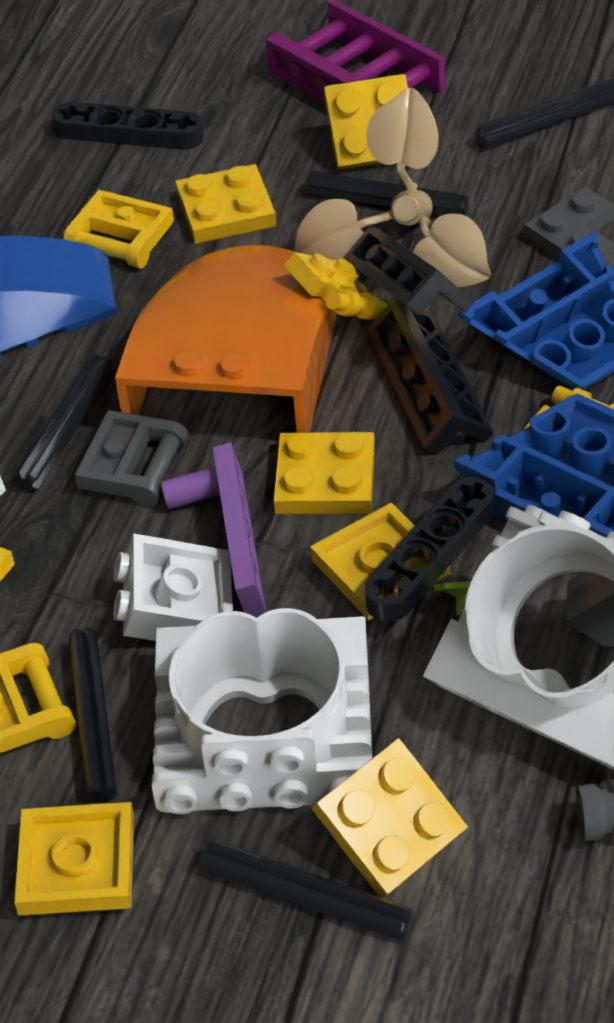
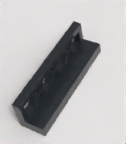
[343,224,474,316]
[367,298,494,454]

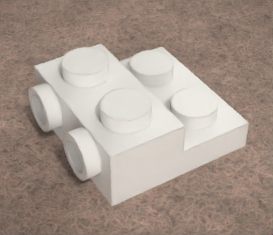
[113,533,233,641]

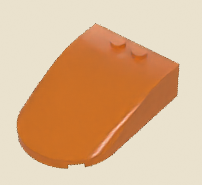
[115,245,336,433]

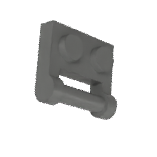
[75,410,189,507]

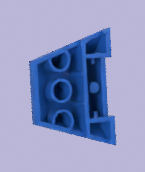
[457,231,614,390]
[0,236,117,359]
[454,393,614,538]

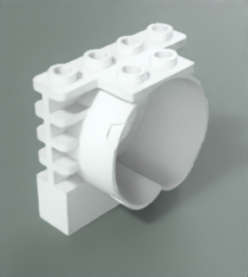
[423,505,614,770]
[152,608,372,814]

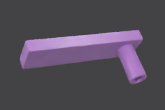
[162,442,267,618]

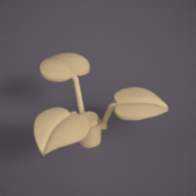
[295,88,491,287]

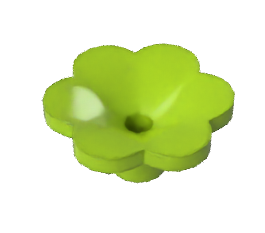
[432,581,471,616]

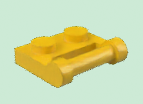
[63,190,174,269]
[0,643,76,753]

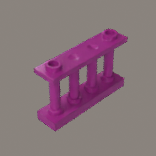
[265,0,445,103]

